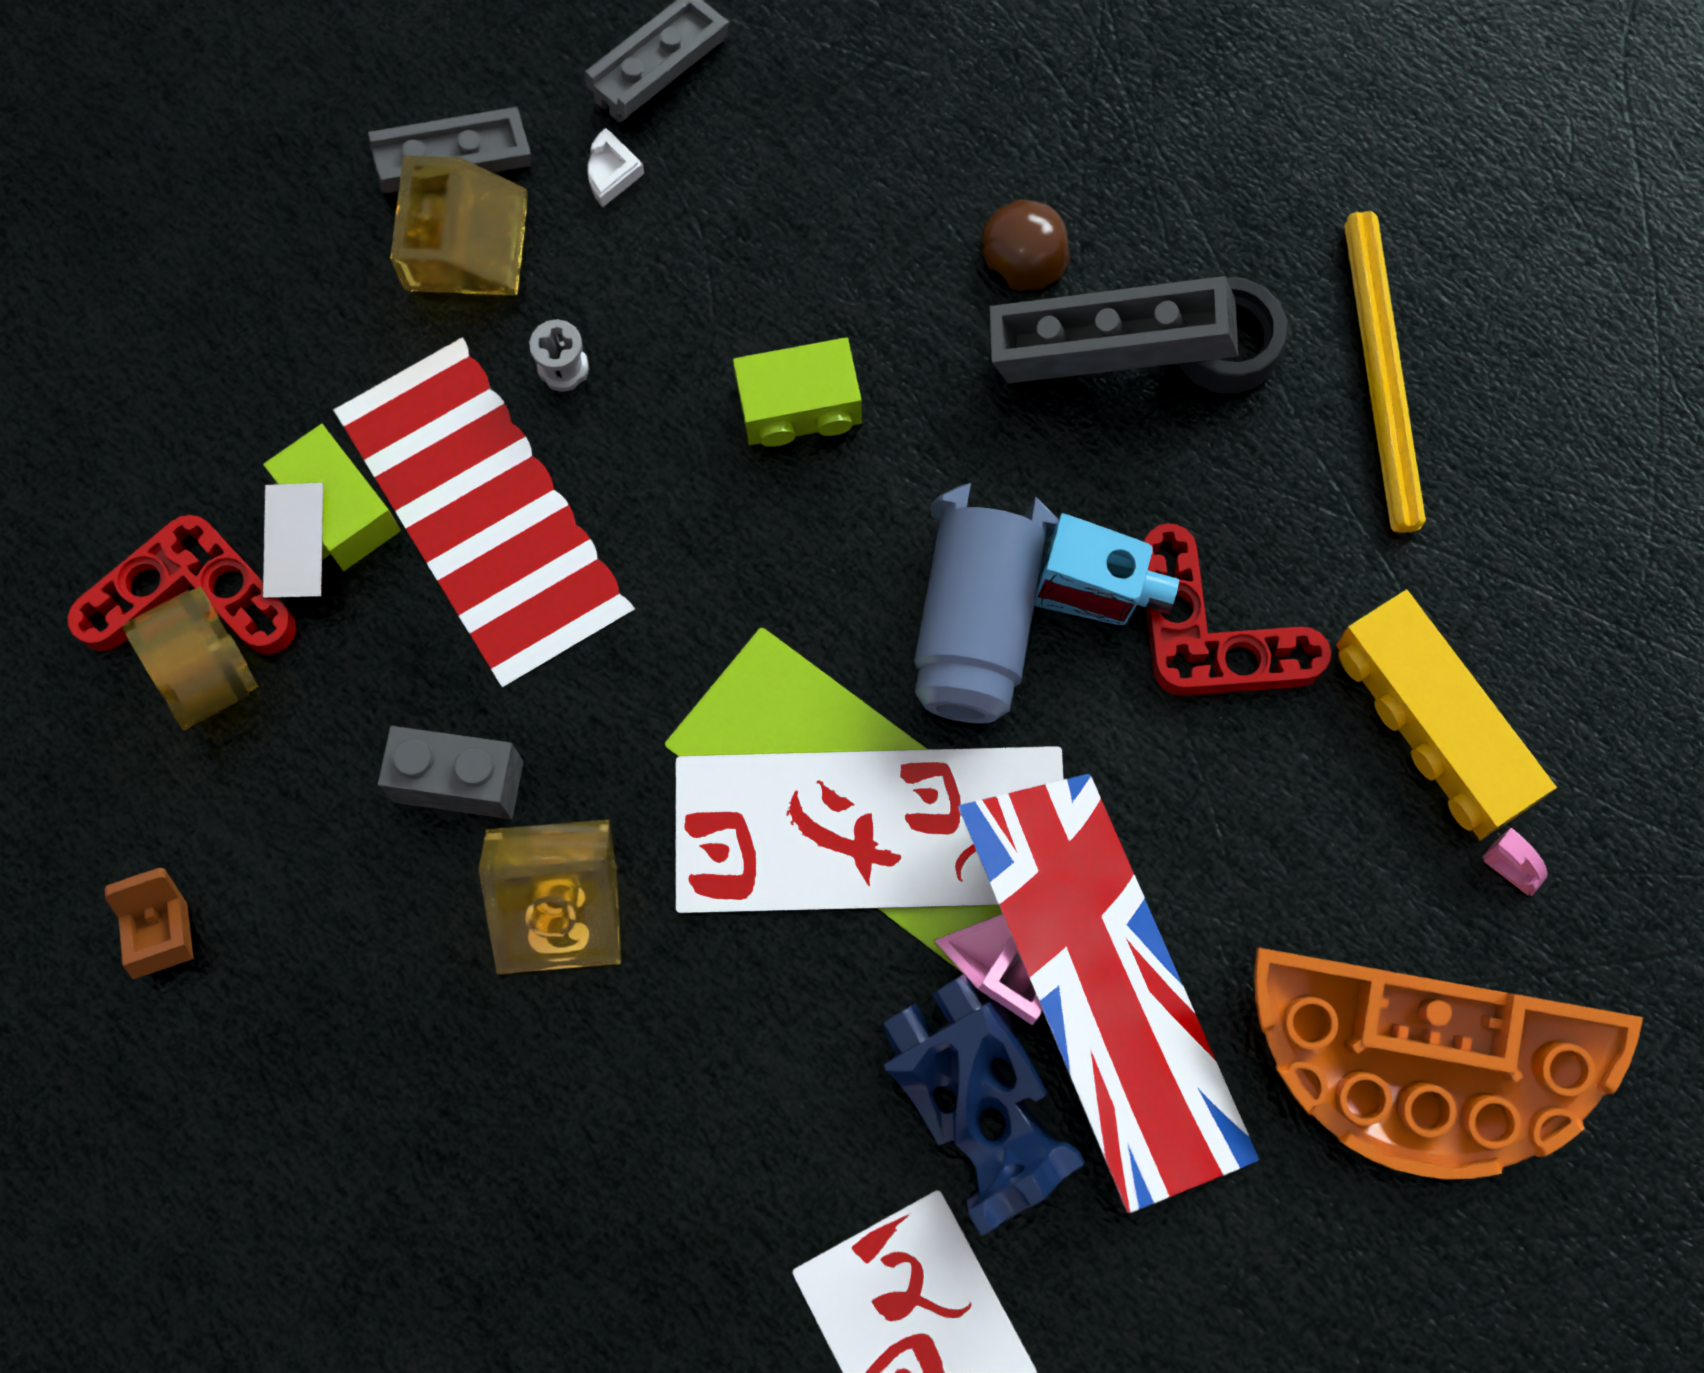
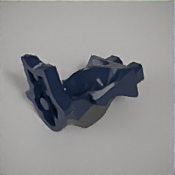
[882,974,1085,1236]

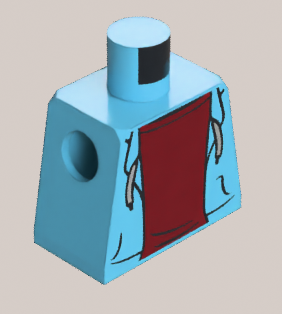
[1034,513,1179,625]

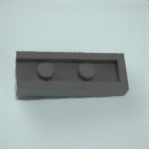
[585,0,729,122]
[368,107,531,193]

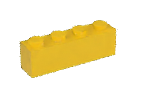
[1336,589,1557,841]

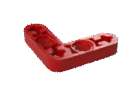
[68,515,296,655]
[1144,523,1331,696]

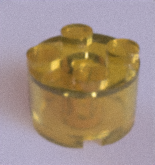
[121,586,258,731]

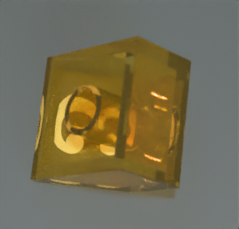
[479,819,621,974]

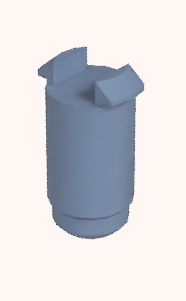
[914,483,1059,723]

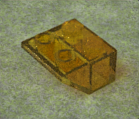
[390,155,528,295]

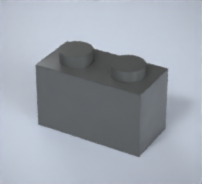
[378,726,524,819]

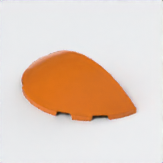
[1254,948,1643,1179]

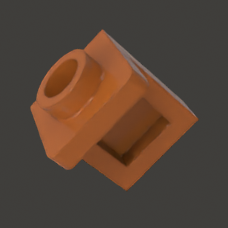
[104,868,194,980]

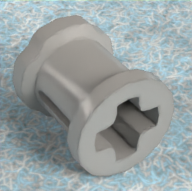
[529,319,589,392]

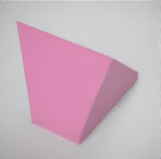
[934,914,1043,1025]

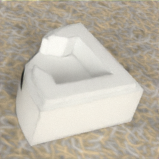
[588,128,644,207]

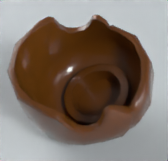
[981,199,1070,291]

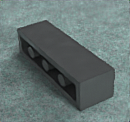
[990,276,1238,383]

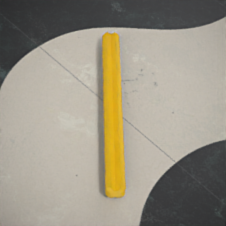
[1344,211,1426,533]

